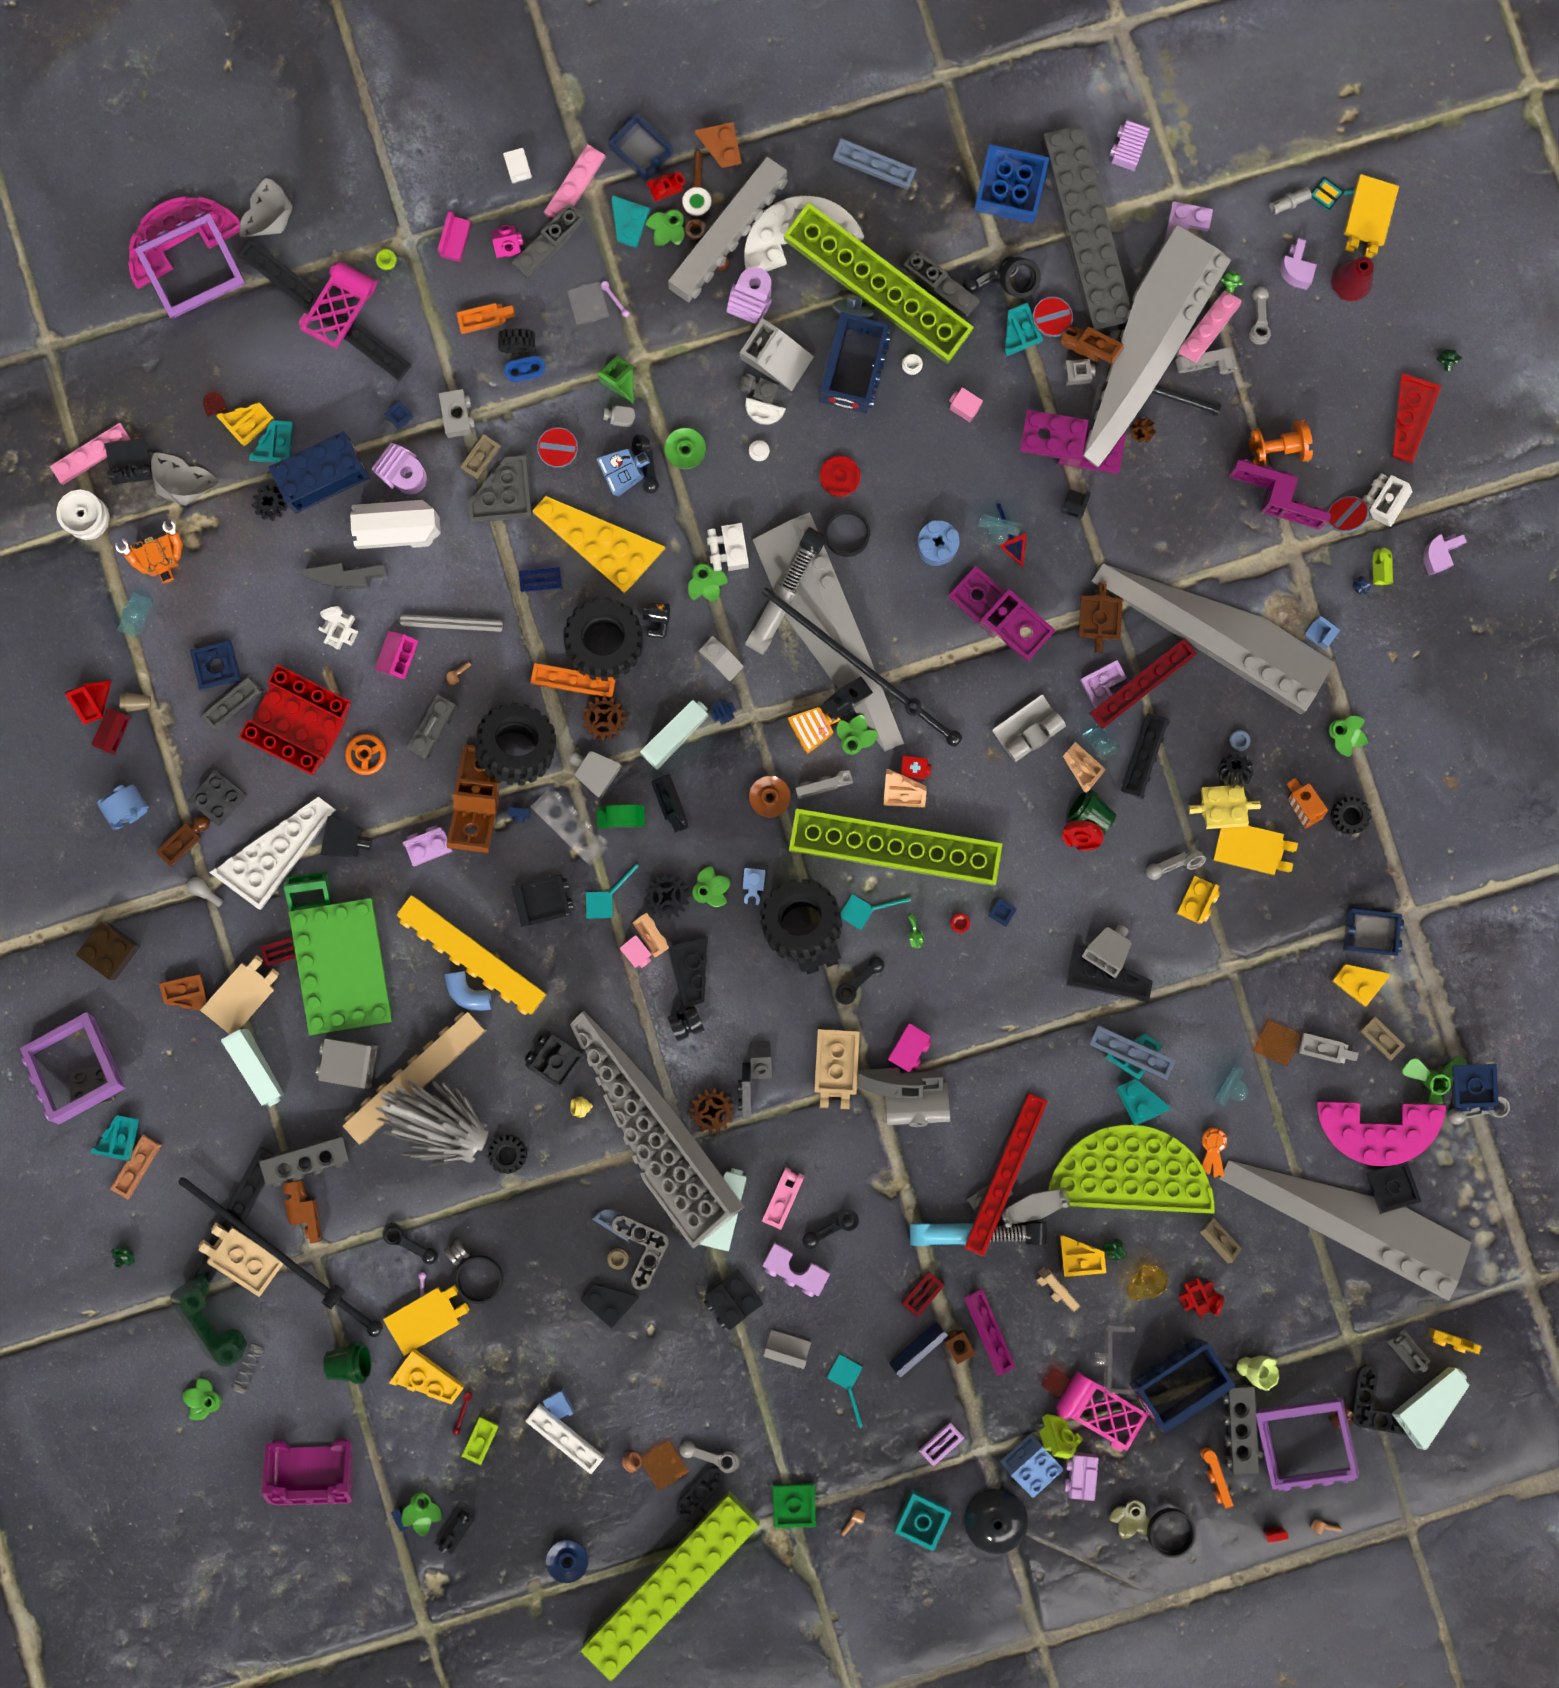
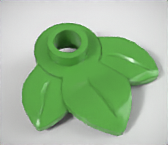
[646,210,685,246]
[688,563,728,602]
[837,715,878,755]
[1329,716,1368,757]
[692,866,731,907]
[908,912,925,948]
[182,1378,222,1420]
[401,1492,442,1536]

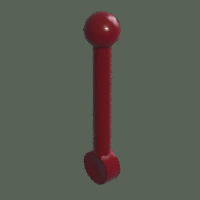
[452,1392,473,1435]

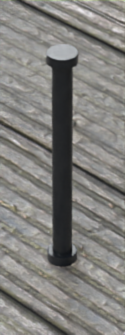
[1152,385,1221,416]

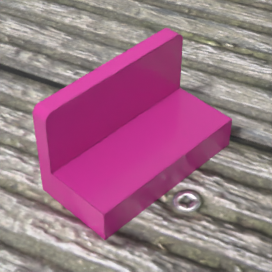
[438,211,471,262]

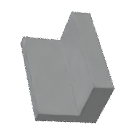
[764,1329,811,1369]

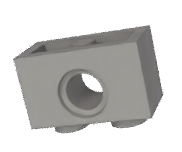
[439,389,475,438]

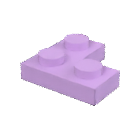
[1164,201,1213,242]
[1080,660,1127,708]

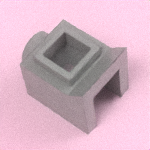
[1063,359,1095,386]

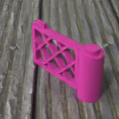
[298,261,377,350]
[1055,1371,1148,1452]

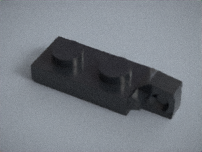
[651,774,688,833]

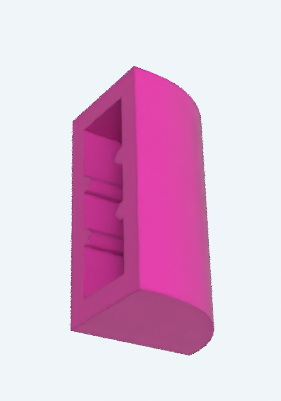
[375,631,418,680]

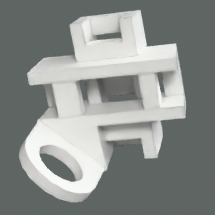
[318,606,358,649]

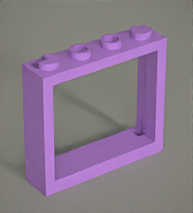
[135,212,246,319]
[20,1012,126,1125]
[1256,1397,1359,1491]

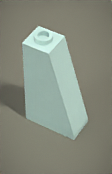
[640,700,708,770]
[221,1029,284,1107]
[700,1168,747,1251]
[1392,1367,1469,1450]

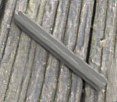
[400,614,503,632]

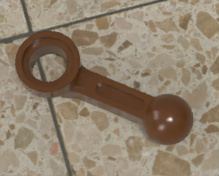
[685,219,730,271]

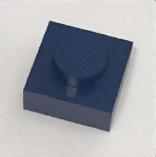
[384,401,414,431]
[508,807,531,822]
[988,898,1017,927]
[391,1505,409,1532]

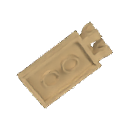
[200,955,279,1034]
[814,1029,860,1109]
[198,1222,283,1297]
[1036,1267,1080,1312]

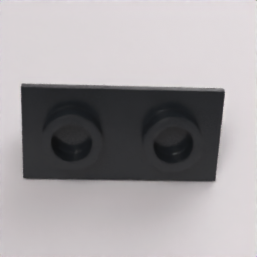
[434,1507,475,1555]

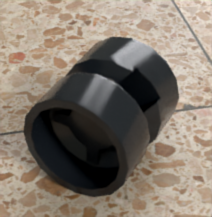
[667,1006,705,1042]

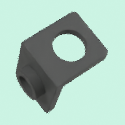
[749,1041,772,1079]

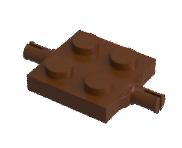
[1078,582,1123,653]

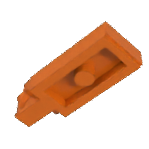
[456,303,516,334]

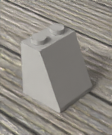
[316,1038,378,1088]

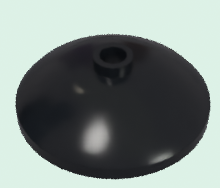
[965,1489,1028,1554]

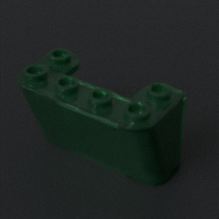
[170,1273,248,1367]

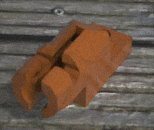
[1061,326,1124,364]
[282,1180,322,1244]

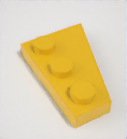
[389,1349,465,1404]

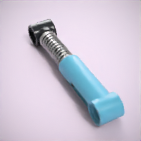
[910,1222,1047,1246]

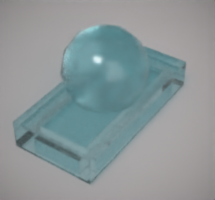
[978,515,1023,545]
[117,592,154,638]
[1082,725,1121,761]
[1214,1066,1249,1106]

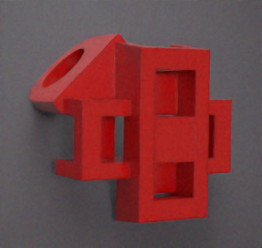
[1179,1278,1224,1319]

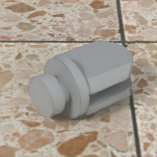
[603,405,635,427]

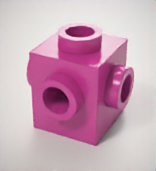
[491,225,523,258]

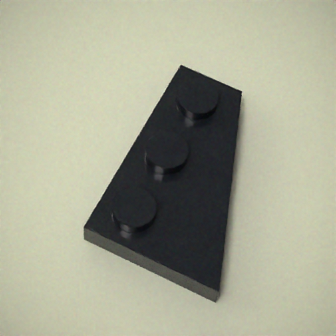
[667,937,708,1008]

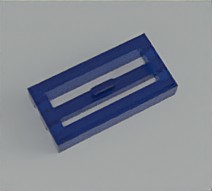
[519,567,562,593]

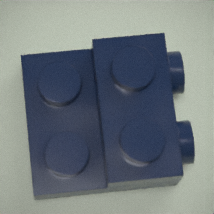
[1452,1064,1499,1112]

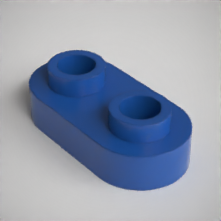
[504,356,546,383]

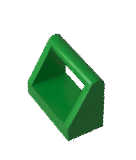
[283,871,332,912]

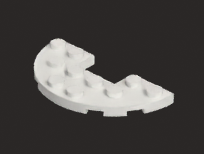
[745,196,864,271]

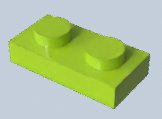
[462,1416,499,1465]

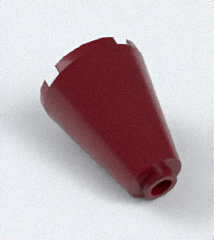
[1331,257,1374,302]

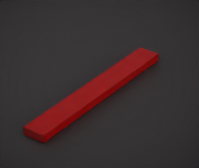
[964,1093,1048,1257]

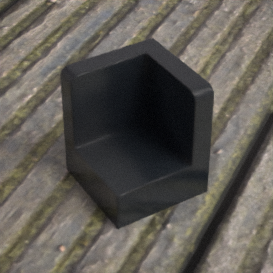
[1061,490,1091,519]

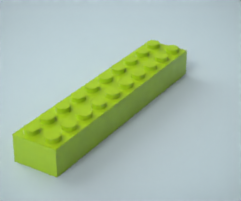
[784,202,974,364]
[789,809,1003,886]
[580,1491,760,1681]

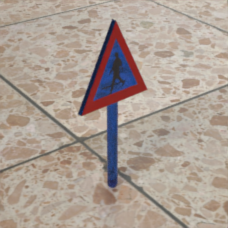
[997,503,1026,567]

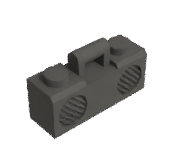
[406,694,458,761]

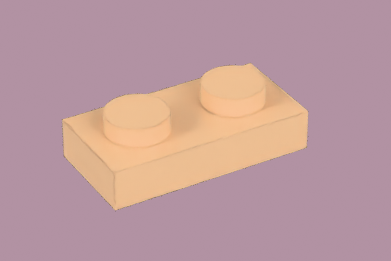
[633,913,669,958]

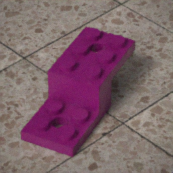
[1019,410,1126,475]
[1228,459,1331,530]
[948,566,1056,662]

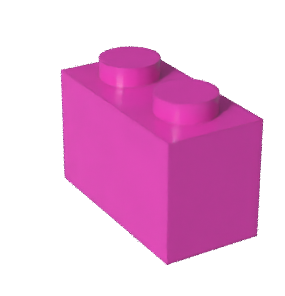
[887,1023,932,1072]

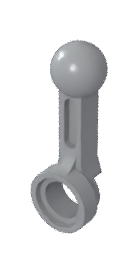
[1249,286,1271,345]
[1146,850,1206,880]
[1448,1097,1510,1125]
[679,1441,740,1473]

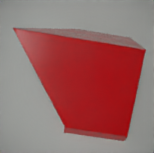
[65,680,112,725]

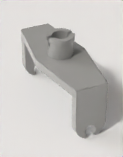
[1002,1188,1070,1228]

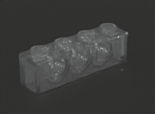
[531,790,608,866]

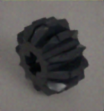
[252,485,287,521]
[1218,753,1254,789]

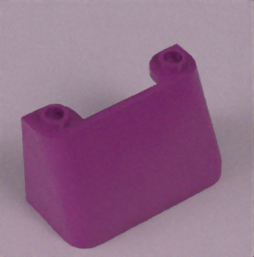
[261,1438,353,1505]

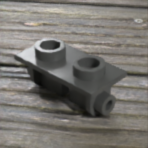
[1387,1329,1431,1375]

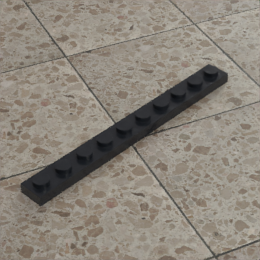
[238,239,411,382]

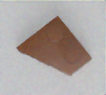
[694,122,742,168]
[159,973,208,1011]

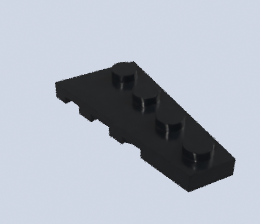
[1066,944,1153,1003]

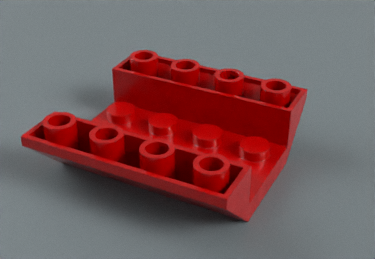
[238,664,351,776]

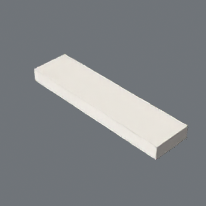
[525,1403,605,1474]

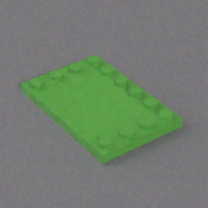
[289,898,393,1035]

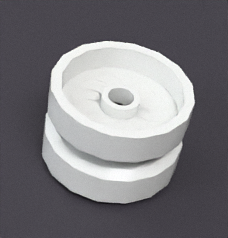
[56,490,110,540]

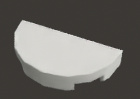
[746,398,786,425]

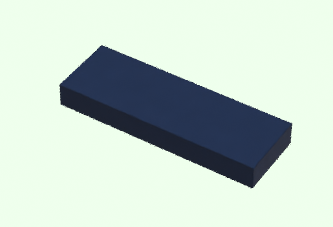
[889,1322,948,1377]

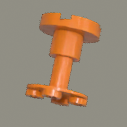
[1249,419,1313,467]

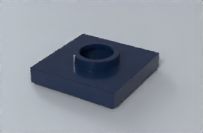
[190,640,241,691]

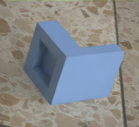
[1305,616,1340,649]
[543,1388,575,1419]

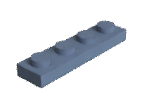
[833,139,916,190]
[1090,1026,1176,1080]

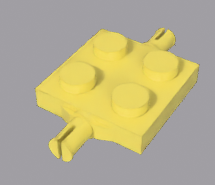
[1189,785,1261,829]

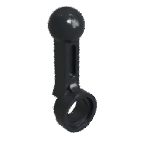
[963,256,1019,294]
[632,435,659,494]
[835,957,885,1005]
[802,1210,859,1249]
[383,1223,438,1265]

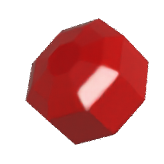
[950,913,971,934]

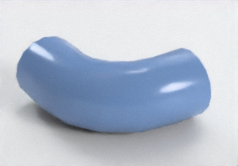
[444,971,492,1011]

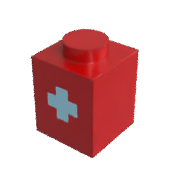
[900,756,931,781]

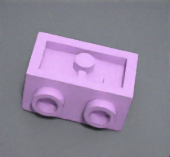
[402,825,453,867]

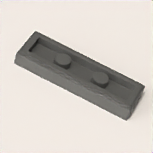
[201,676,263,732]

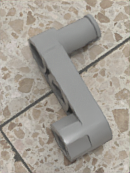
[1175,339,1238,374]

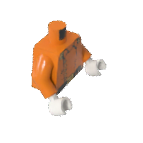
[115,519,183,584]

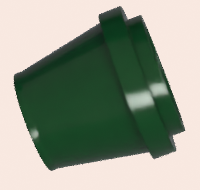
[1068,789,1116,835]
[323,1341,371,1384]

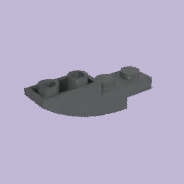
[512,204,584,279]
[903,249,980,318]
[301,561,389,589]
[858,1067,943,1099]

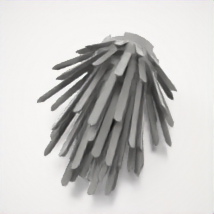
[376,1080,488,1167]

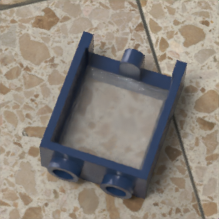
[609,113,673,182]
[1343,909,1404,956]

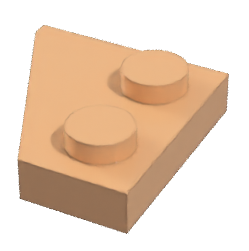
[1063,742,1106,793]
[884,769,927,808]

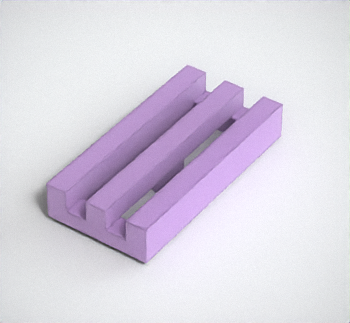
[919,1422,964,1467]

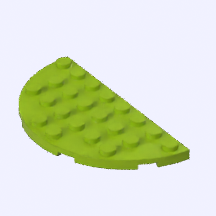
[1047,1124,1214,1213]

